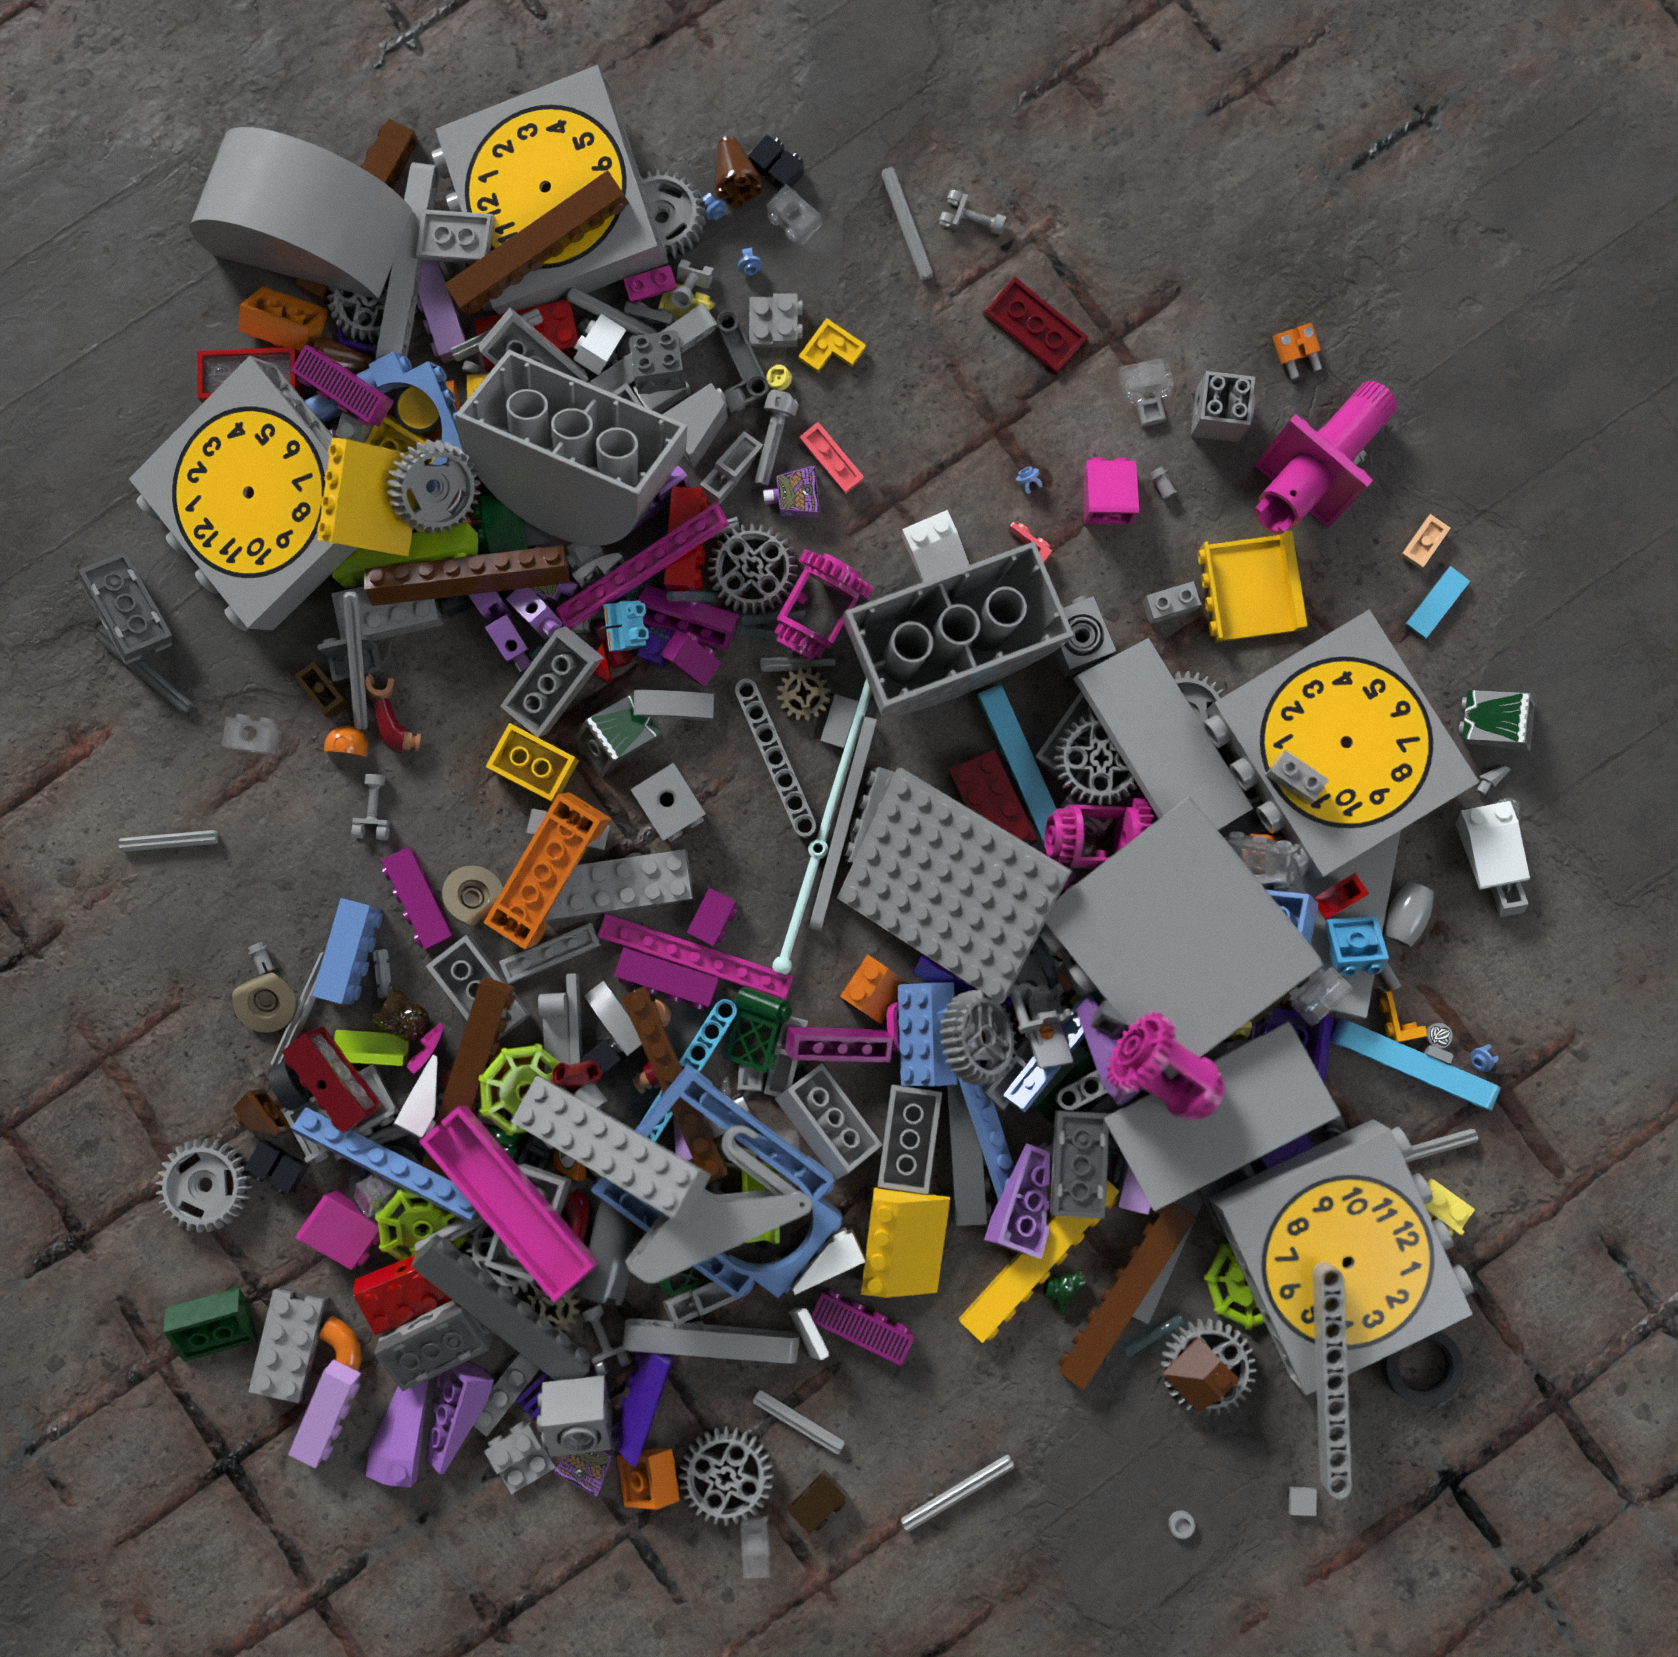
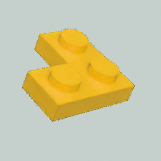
[798,318,866,373]

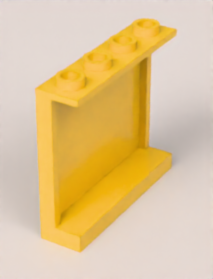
[317,438,416,557]
[1198,530,1307,643]

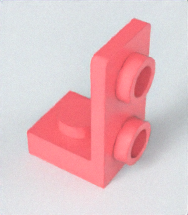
[1008,522,1052,564]

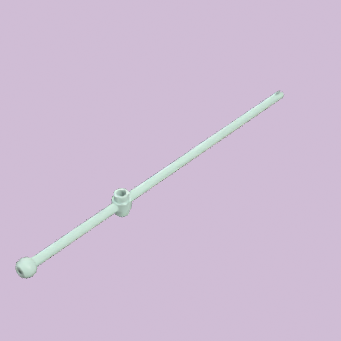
[772,679,872,975]

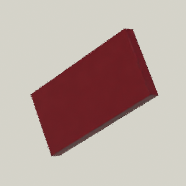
[983,276,1089,375]

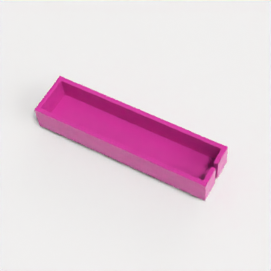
[419,1106,600,1302]

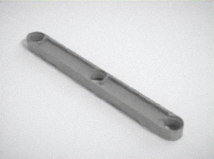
[809,716,877,932]

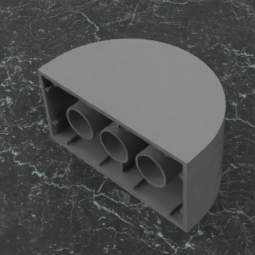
[189,127,413,299]
[455,350,687,545]
[842,541,1074,716]

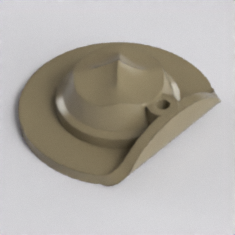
[442,866,503,926]
[232,973,296,1033]

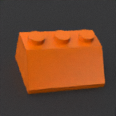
[238,286,329,353]

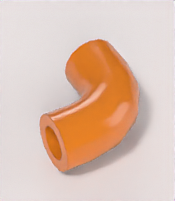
[319,1315,362,1371]

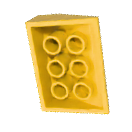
[861,1188,950,1298]

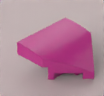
[407,1022,444,1074]

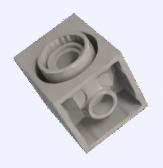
[1191,371,1255,442]
[1054,596,1116,678]
[631,763,706,842]
[537,1375,612,1457]

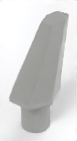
[1477,765,1511,795]

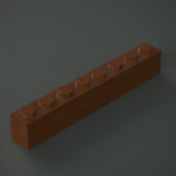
[296,118,419,305]
[445,170,629,315]
[364,545,570,606]
[422,977,516,1179]
[621,986,728,1184]
[1057,1202,1196,1390]

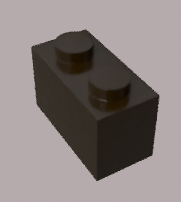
[294,661,351,719]
[788,1470,846,1535]

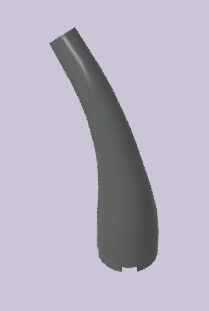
[574,1107,634,1305]

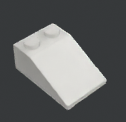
[902,510,970,583]
[1456,801,1530,889]
[393,1055,437,1139]
[793,1227,865,1294]

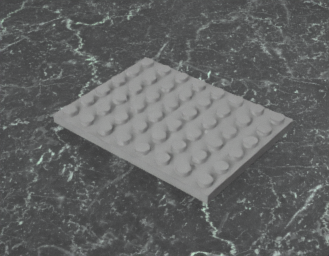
[837,768,1071,1004]

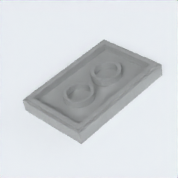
[415,209,495,264]

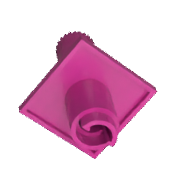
[1254,381,1398,534]

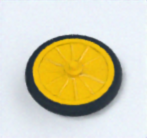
[394,387,441,434]

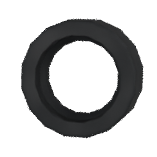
[267,1061,310,1111]

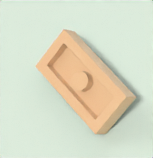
[1400,514,1450,569]

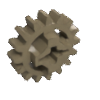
[777,668,830,722]
[527,1285,581,1332]

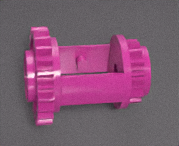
[774,549,874,661]
[1044,798,1153,869]
[1106,1011,1225,1121]

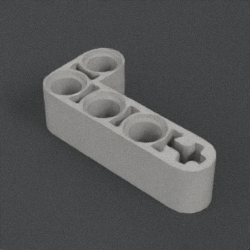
[538,993,571,1091]

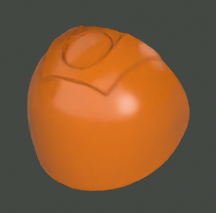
[324,725,368,757]

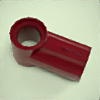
[594,621,632,669]
[551,1060,602,1092]

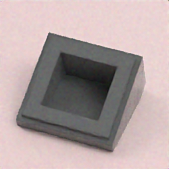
[1091,1000,1127,1037]

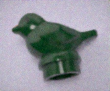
[486,1125,530,1159]
[1043,1270,1086,1315]

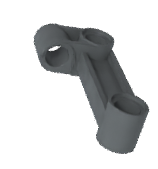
[717,310,770,416]

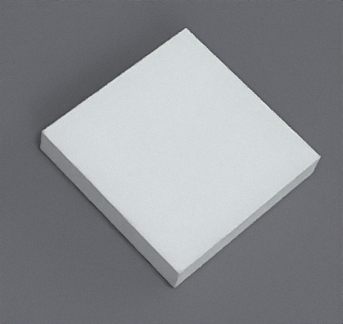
[788,1308,829,1360]

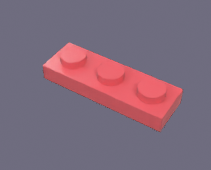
[799,422,864,495]

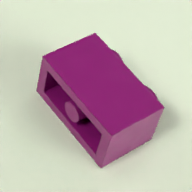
[660,631,721,686]
[687,888,739,947]

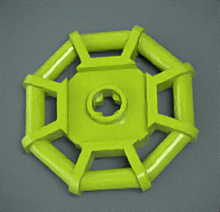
[478,1043,566,1136]
[375,1188,470,1261]
[1204,1243,1265,1330]

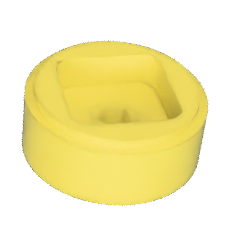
[766,365,792,391]

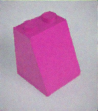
[1084,457,1139,525]
[295,1190,380,1270]

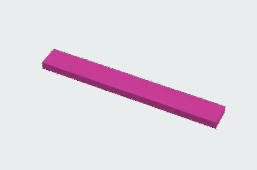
[555,502,729,630]
[597,913,794,1000]

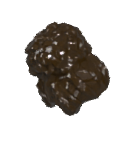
[372,989,429,1041]

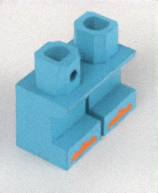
[603,601,649,652]

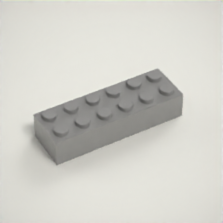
[545,849,694,922]

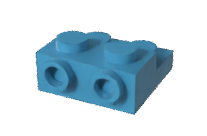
[1325,916,1389,977]

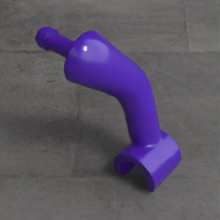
[337,328,378,359]

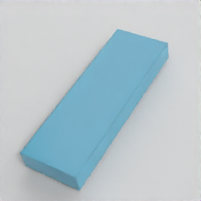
[1405,566,1470,640]

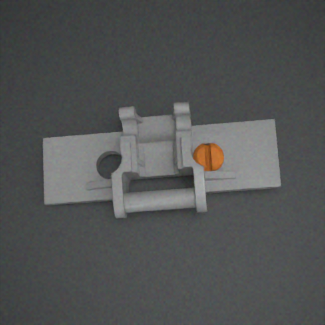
[1008,954,1073,1069]

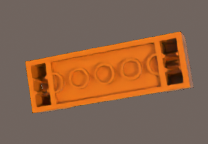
[483,792,611,949]

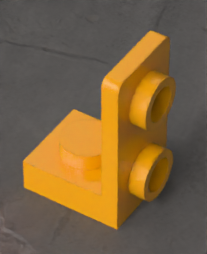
[1379,991,1428,1042]

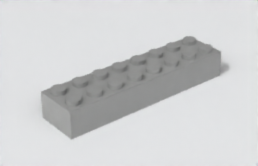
[511,1075,711,1222]

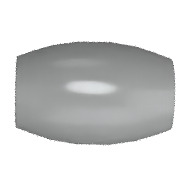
[1383,882,1434,948]

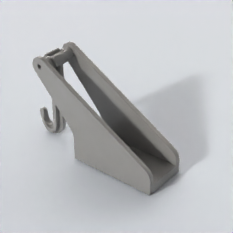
[625,1125,812,1283]

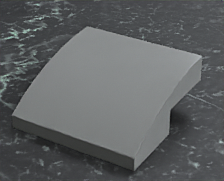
[572,553,625,590]

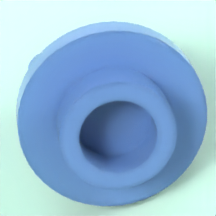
[703,193,726,220]
[738,248,762,275]
[1016,467,1042,494]
[1470,1044,1499,1072]

